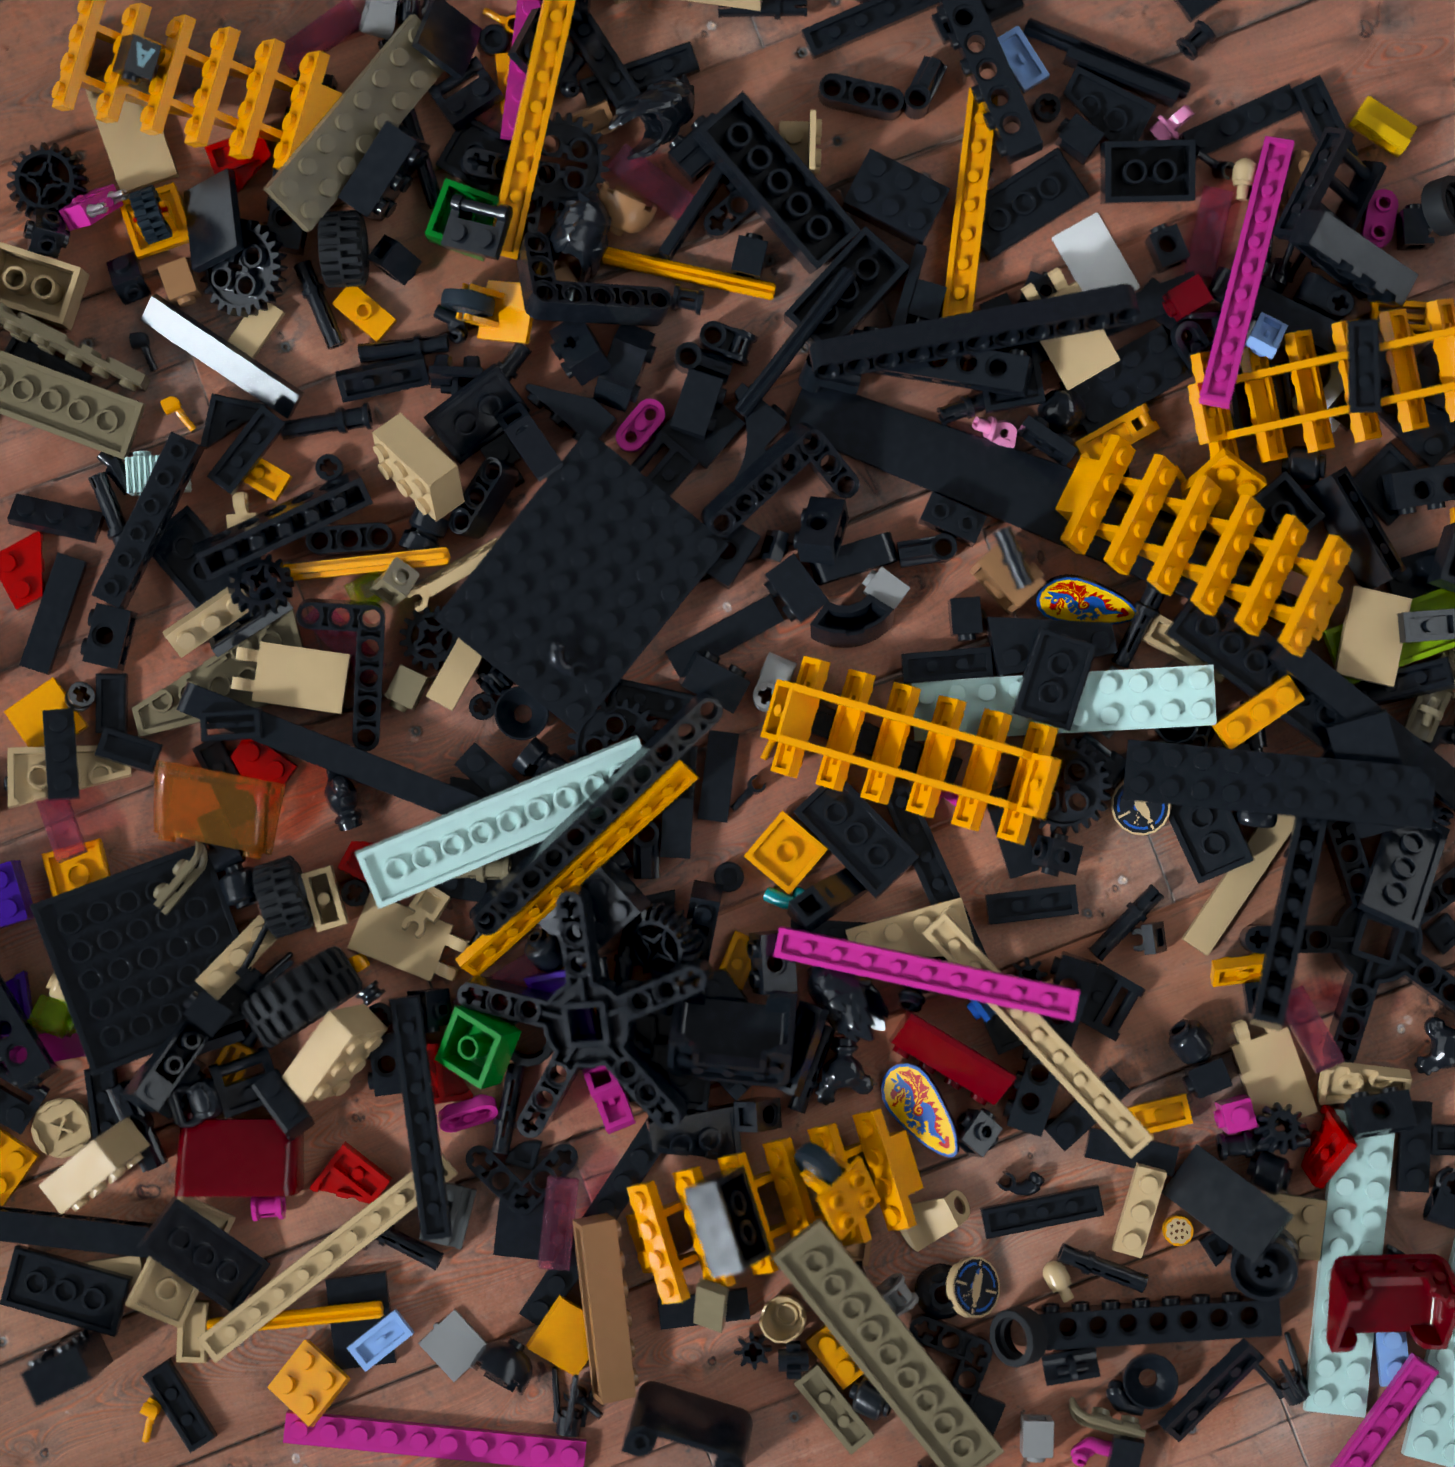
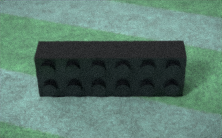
[692,91,861,274]

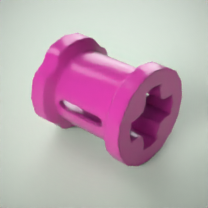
[251,1196,286,1221]

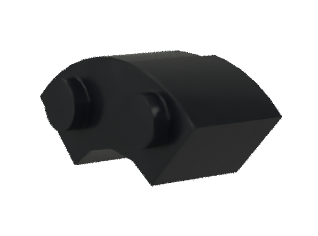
[592,325,657,412]
[810,594,894,648]

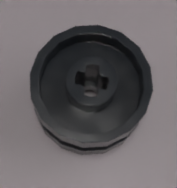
[1230,1228,1299,1301]

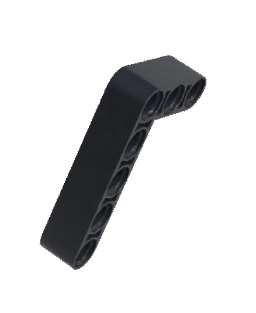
[516,231,673,327]
[701,422,860,537]
[296,598,385,751]

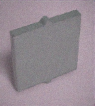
[418,1309,487,1382]

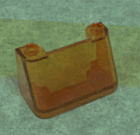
[153,760,286,859]

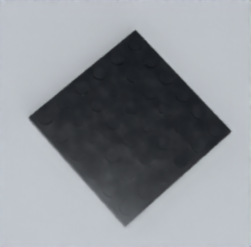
[30,842,252,1076]

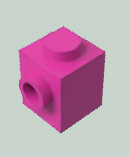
[1213,1094,1258,1135]

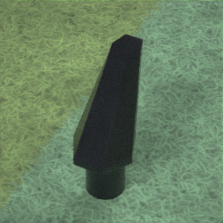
[97,451,128,496]

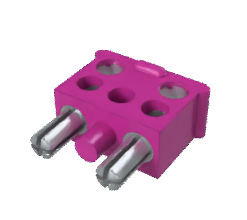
[59,184,129,231]

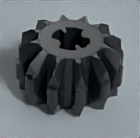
[1254,1102,1307,1155]

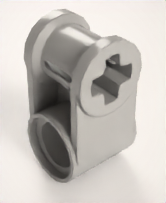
[360,0,398,39]
[753,652,797,712]
[876,1273,919,1317]

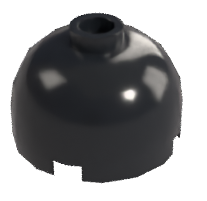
[470,1338,533,1396]

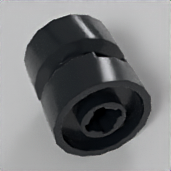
[398,507,449,551]
[512,737,568,778]

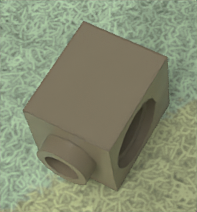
[384,664,430,713]

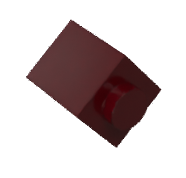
[1162,273,1214,322]

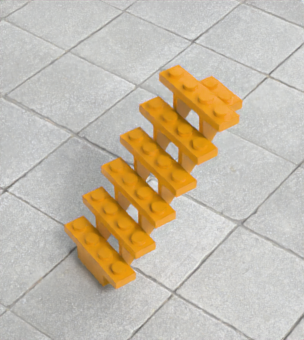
[52,0,343,170]
[1188,298,1455,463]
[1055,434,1353,657]
[760,656,1062,845]
[626,1108,924,1304]

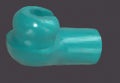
[763,887,805,909]

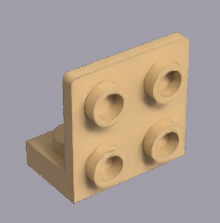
[779,109,822,175]

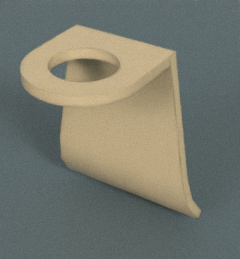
[899,1190,970,1252]

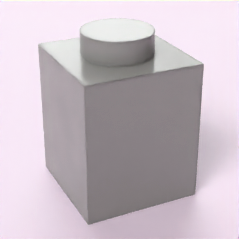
[862,567,910,610]
[1020,1414,1054,1463]

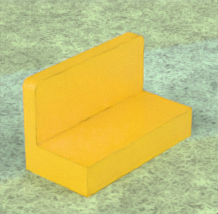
[1348,96,1417,158]

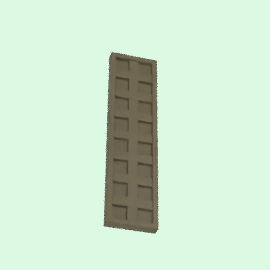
[263,14,444,232]

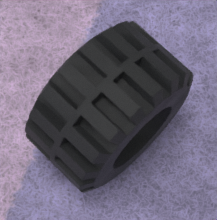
[318,210,369,288]
[253,855,314,938]

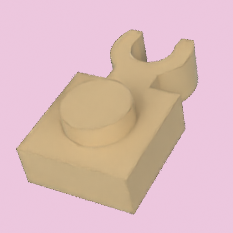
[401,887,451,939]

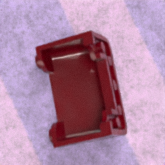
[175,1112,304,1197]
[1326,1254,1455,1353]

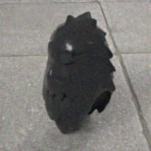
[609,74,695,160]
[549,191,611,282]
[807,965,889,1042]

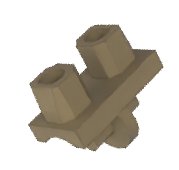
[1404,690,1452,743]

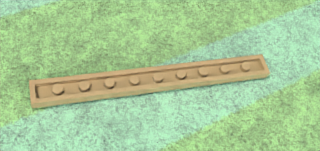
[922,912,1154,1158]
[197,1153,458,1363]

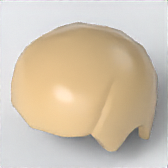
[759,1295,807,1343]

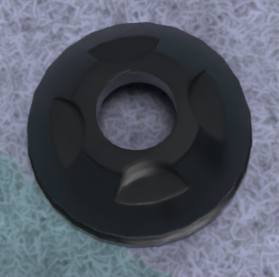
[494,686,549,740]
[914,1263,958,1319]
[1123,1353,1178,1409]

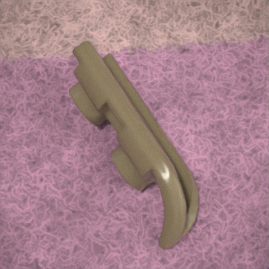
[153,839,208,915]
[1069,1397,1146,1438]

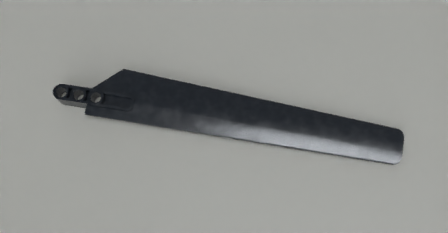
[789,388,1299,626]

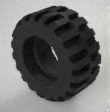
[242,945,362,1048]

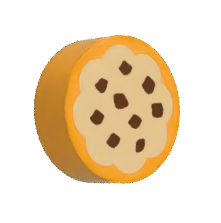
[1162,1215,1194,1246]

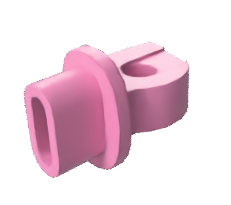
[1149,105,1195,140]
[972,416,1017,448]

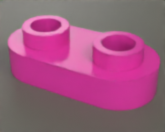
[1360,189,1398,249]
[616,399,665,453]
[438,1094,498,1133]

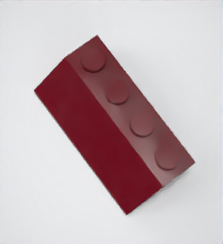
[889,1010,1016,1106]

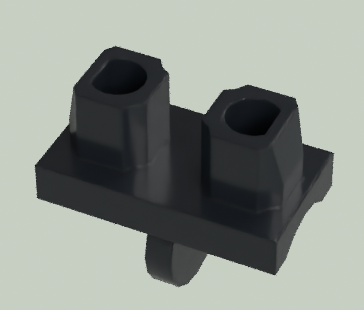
[428,354,483,395]
[1041,1348,1101,1386]

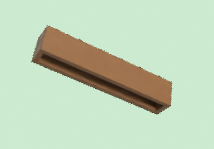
[572,1213,639,1405]

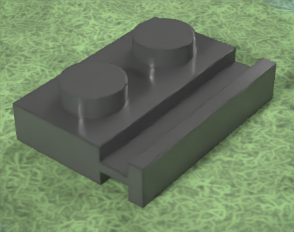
[419,1182,477,1250]

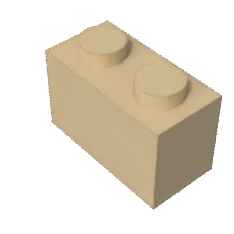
[301,865,349,932]

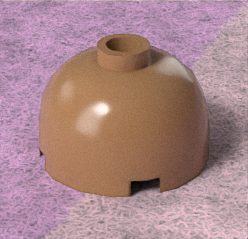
[598,181,658,236]

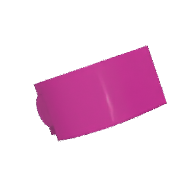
[582,1065,636,1134]

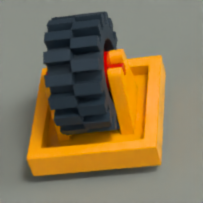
[120,182,189,260]

